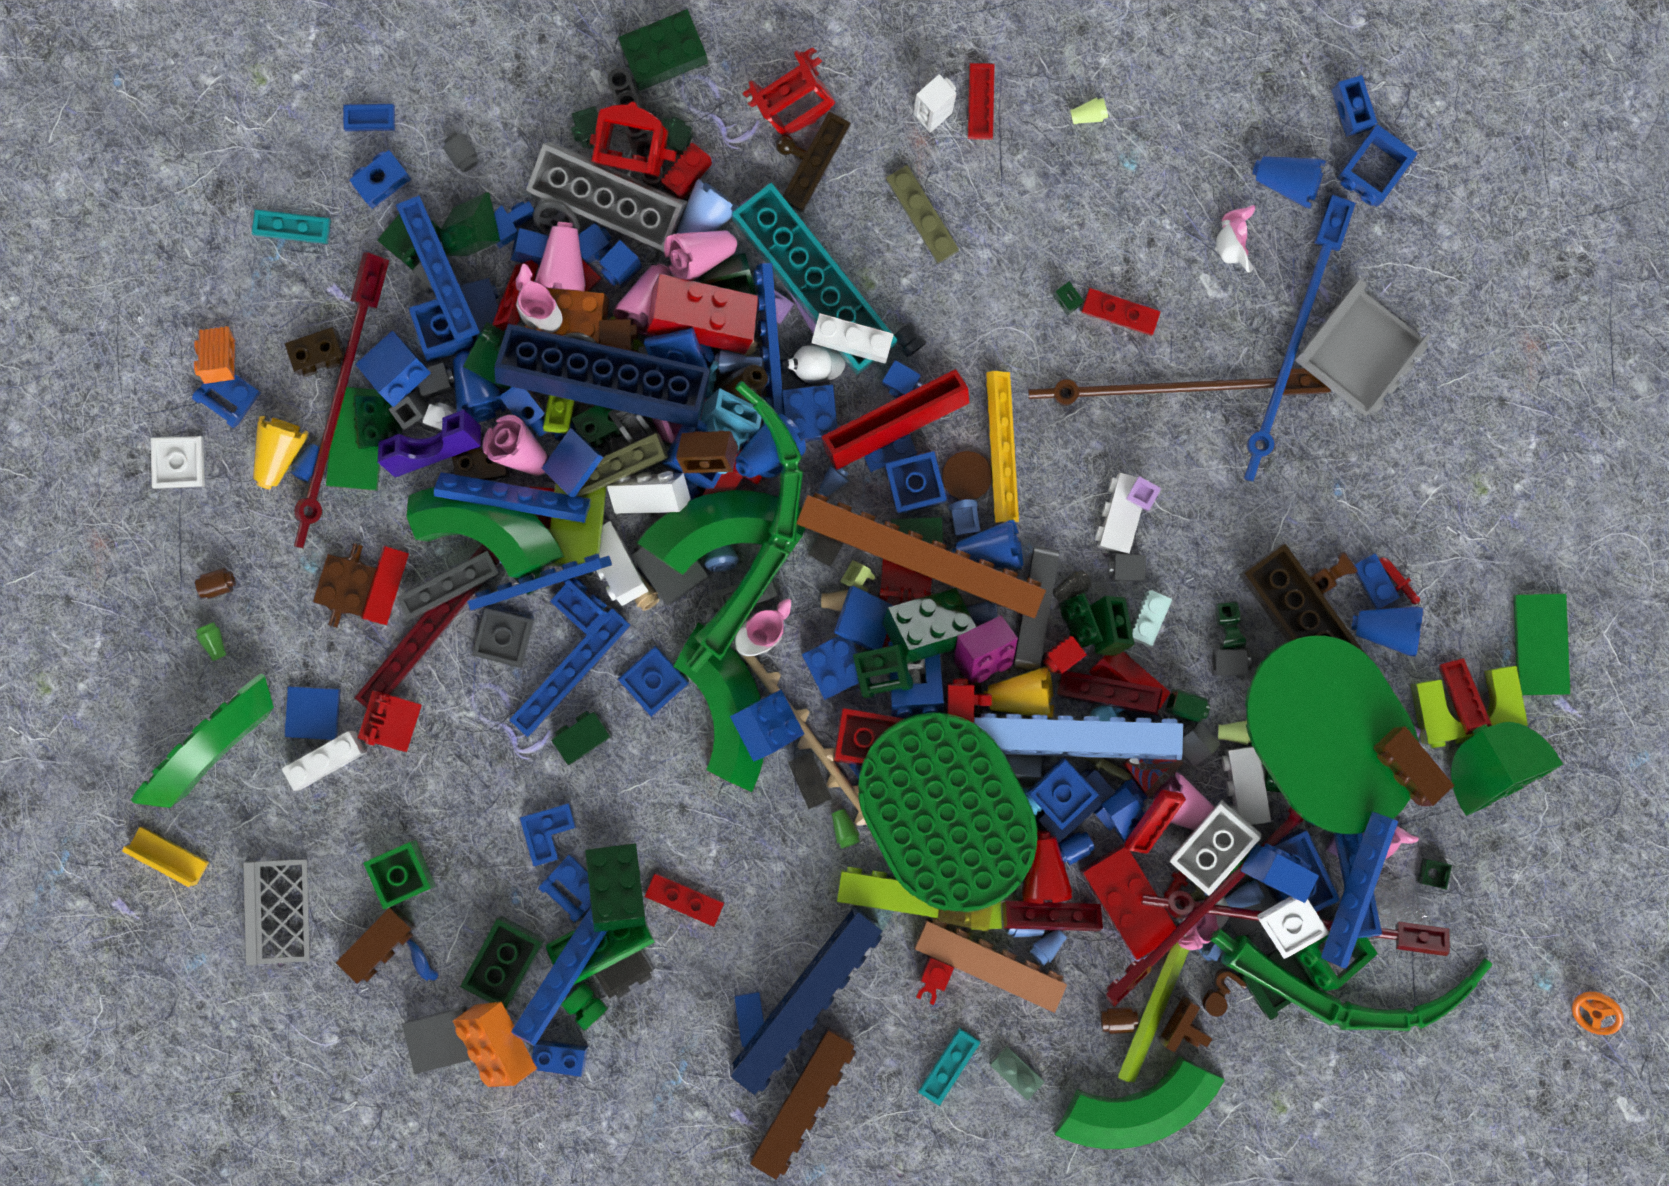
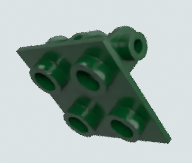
[377,214,442,270]
[463,322,510,390]
[353,396,402,449]
[1059,593,1103,648]

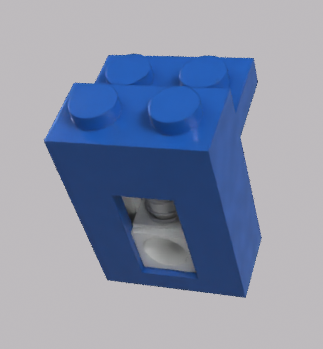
[888,642,944,719]

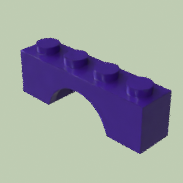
[377,410,481,478]

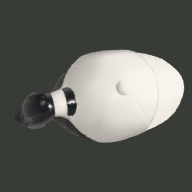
[780,345,845,383]

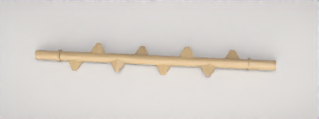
[742,655,867,826]

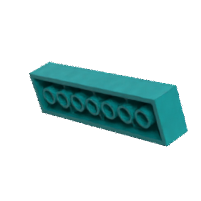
[732,183,897,376]

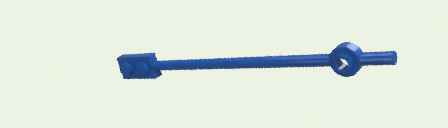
[1244,194,1356,482]

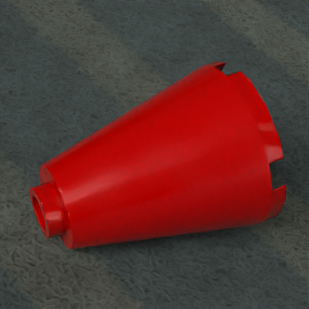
[1021,831,1072,904]

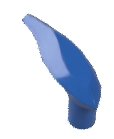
[407,939,438,981]

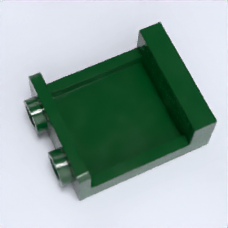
[1238,949,1321,1021]

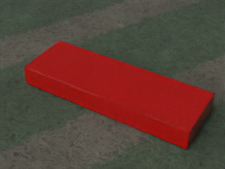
[361,546,409,626]

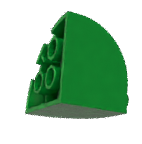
[1451,722,1563,816]

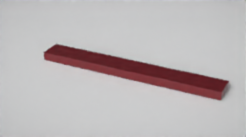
[354,544,500,708]

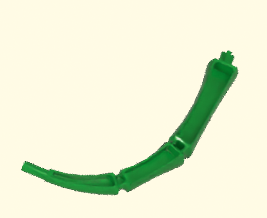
[685,381,803,673]
[1210,928,1493,1032]

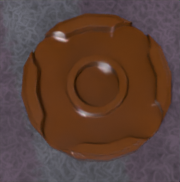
[942,451,992,500]

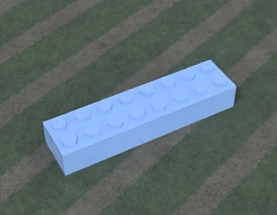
[974,713,1183,760]

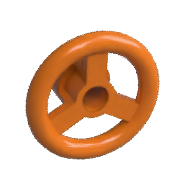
[1572,992,1624,1035]

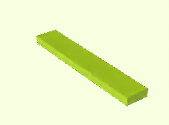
[1118,942,1189,1083]

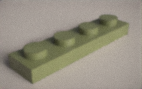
[886,165,959,264]
[576,433,669,497]

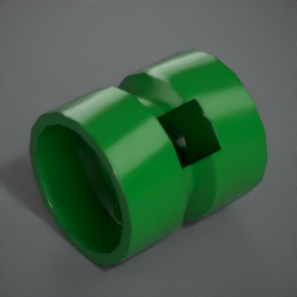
[561,982,609,1031]

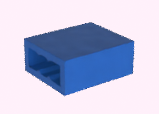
[355,330,431,407]

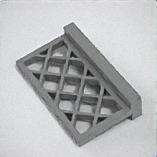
[243,859,310,966]

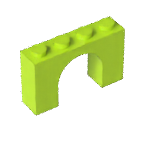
[1410,666,1528,748]

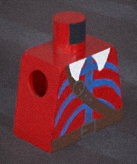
[1122,758,1183,798]

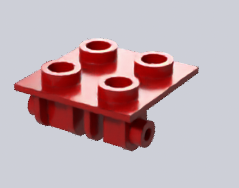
[880,559,932,606]
[357,690,422,753]

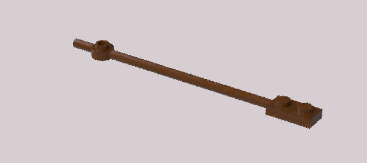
[1028,368,1331,406]

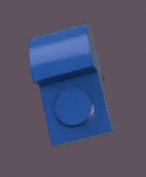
[494,201,534,249]

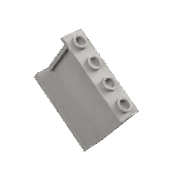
[1295,279,1431,417]

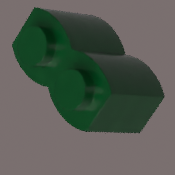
[1165,689,1210,722]

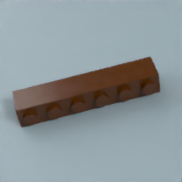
[750,1027,856,1180]

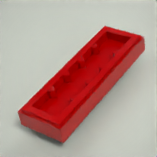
[968,63,995,140]
[1081,288,1161,336]
[1439,658,1492,735]
[1124,789,1186,854]
[645,873,724,927]

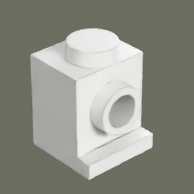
[422,402,456,431]

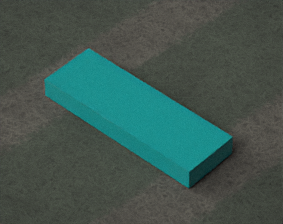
[251,209,331,244]
[918,1027,981,1106]

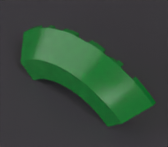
[406,487,565,578]
[636,490,805,575]
[673,622,764,792]
[131,673,274,808]
[1054,1055,1225,1149]

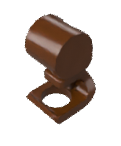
[1310,552,1358,594]
[1202,968,1246,1017]

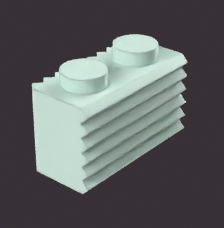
[1131,590,1172,647]

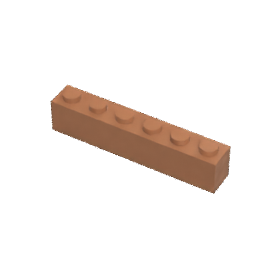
[914,918,1067,1013]

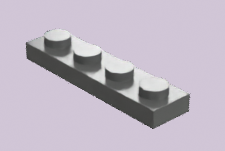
[397,551,500,620]

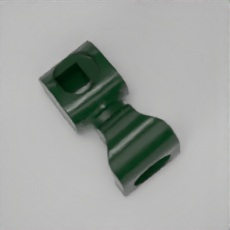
[1215,601,1246,650]

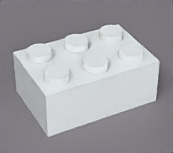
[1169,800,1261,896]

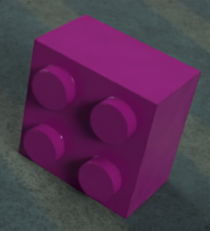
[954,615,1018,683]

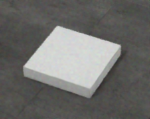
[151,436,205,489]
[1257,897,1329,959]

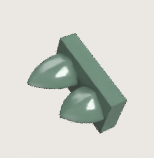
[990,1046,1045,1101]

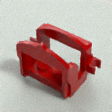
[742,47,836,135]
[590,102,677,177]

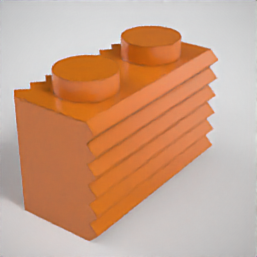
[194,326,235,384]

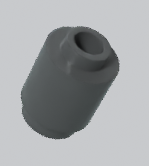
[443,133,479,172]

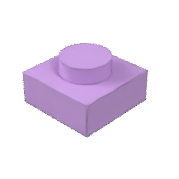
[759,290,794,325]
[1126,476,1161,512]

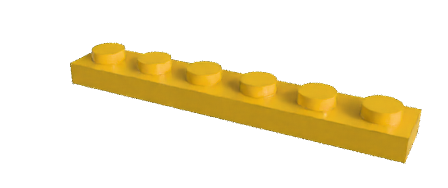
[986,371,1019,523]

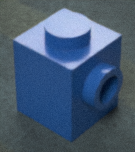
[578,223,612,265]
[510,228,549,268]
[882,360,922,399]

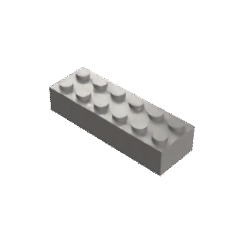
[526,142,688,252]

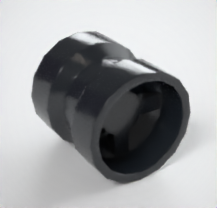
[894,322,927,358]

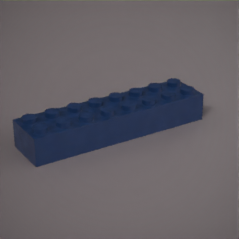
[494,324,710,428]
[730,905,882,1096]

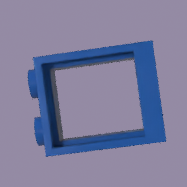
[1337,124,1418,207]

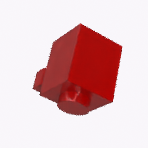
[916,956,954,1005]

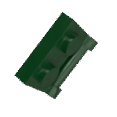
[853,644,913,698]

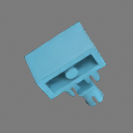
[701,388,762,474]

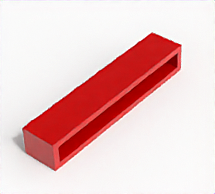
[822,369,970,470]

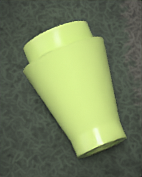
[1070,97,1108,124]
[1218,720,1251,745]

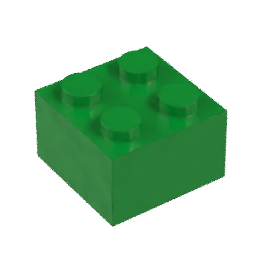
[363,840,436,910]

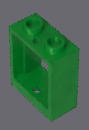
[1298,916,1378,991]

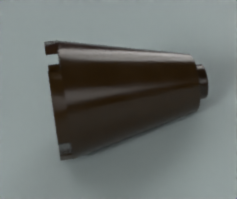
[713,365,768,404]

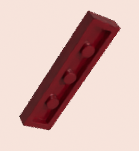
[1057,671,1163,715]
[1002,901,1103,931]

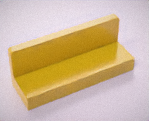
[122,826,209,887]

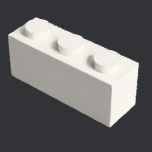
[913,74,956,132]
[812,313,894,363]
[607,471,691,513]
[1095,473,1149,554]
[596,521,648,606]
[282,731,367,791]
[1221,746,1271,825]

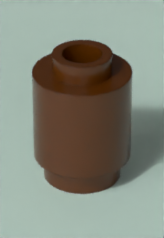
[195,568,236,599]
[1101,1007,1138,1034]

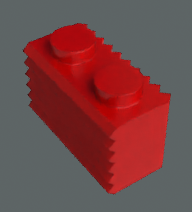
[661,143,712,200]
[1042,636,1087,674]

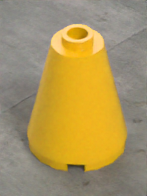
[253,416,309,489]
[984,667,1054,718]

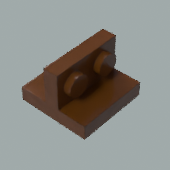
[1158,996,1212,1053]

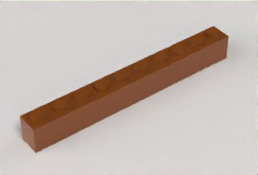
[796,492,1046,619]

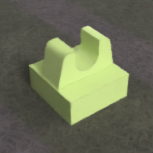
[840,560,875,592]

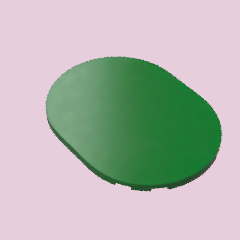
[1245,636,1419,834]
[858,713,1037,912]

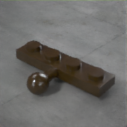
[776,111,851,212]

